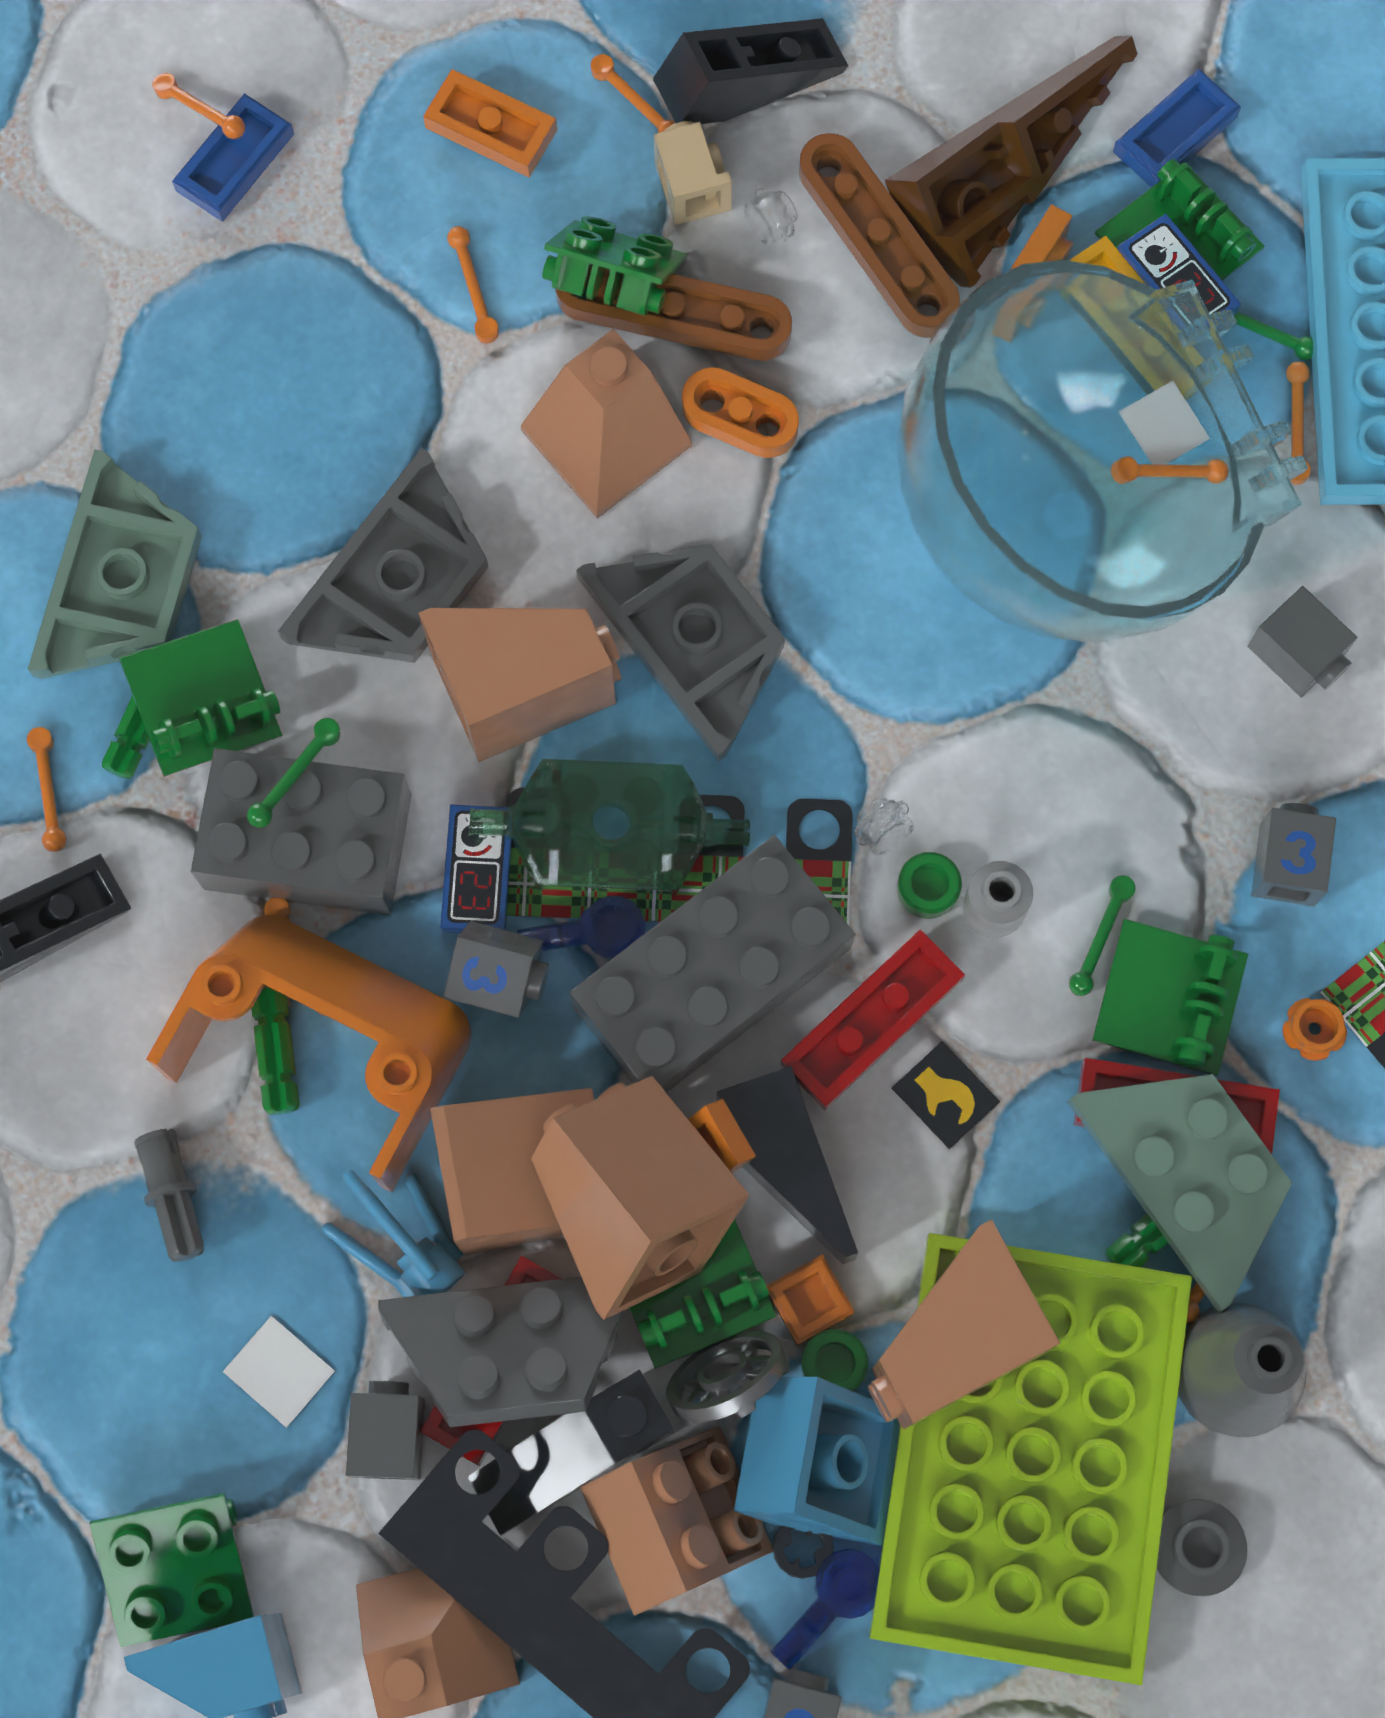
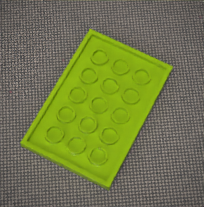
[869,1233,1192,1686]

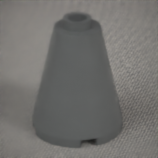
[1178,1303,1307,1437]

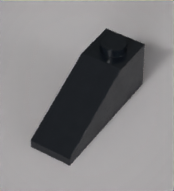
[653,18,849,124]
[0,853,131,982]
[716,1066,858,1264]
[468,1369,675,1536]

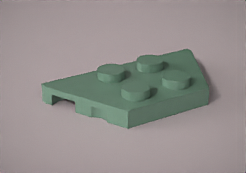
[28,449,202,679]
[1067,1074,1292,1311]

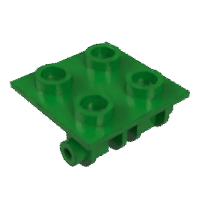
[1094,158,1265,281]
[542,216,688,316]
[119,619,283,777]
[1092,919,1248,1076]
[630,1219,777,1369]
[89,1493,254,1647]

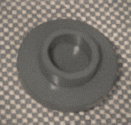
[1157,1499,1247,1596]

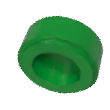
[897,852,962,919]
[801,1329,868,1392]

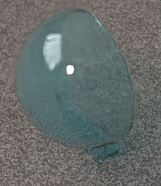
[897,260,1308,643]

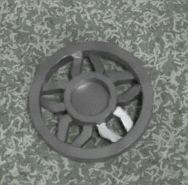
[666,1331,789,1427]

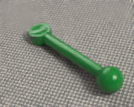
[1228,312,1313,360]
[247,718,341,828]
[1068,875,1136,996]

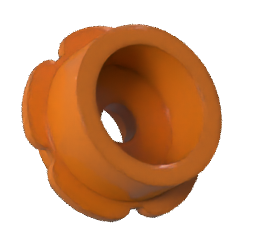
[1282,998,1347,1061]

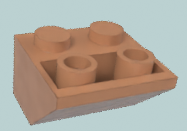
[580,1426,774,1616]

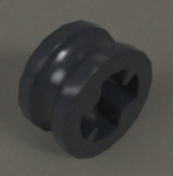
[772,1526,834,1579]

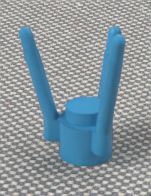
[322,1170,466,1297]

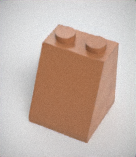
[418,608,622,762]
[531,1076,749,1320]
[430,1088,595,1256]
[868,1219,1060,1430]

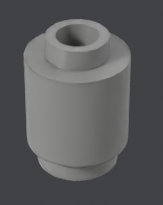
[963,861,1033,938]

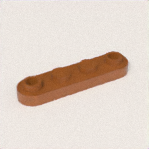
[799,133,960,338]
[555,264,792,361]

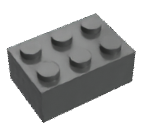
[190,748,412,916]

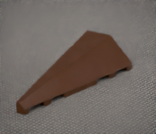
[885,36,1138,288]

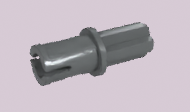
[134,1129,204,1262]

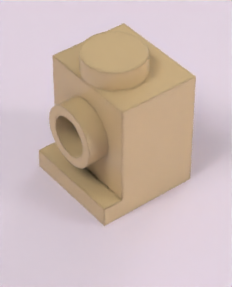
[654,121,732,226]

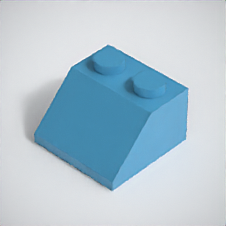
[734,1377,900,1546]
[124,1613,302,1718]

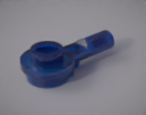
[517,896,646,959]
[770,1548,880,1670]

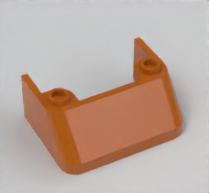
[146,915,471,1193]

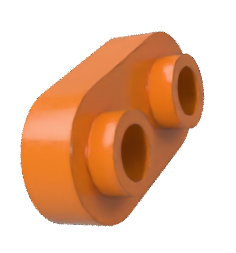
[682,367,799,458]

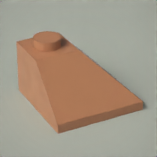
[521,329,692,518]
[356,1568,520,1718]

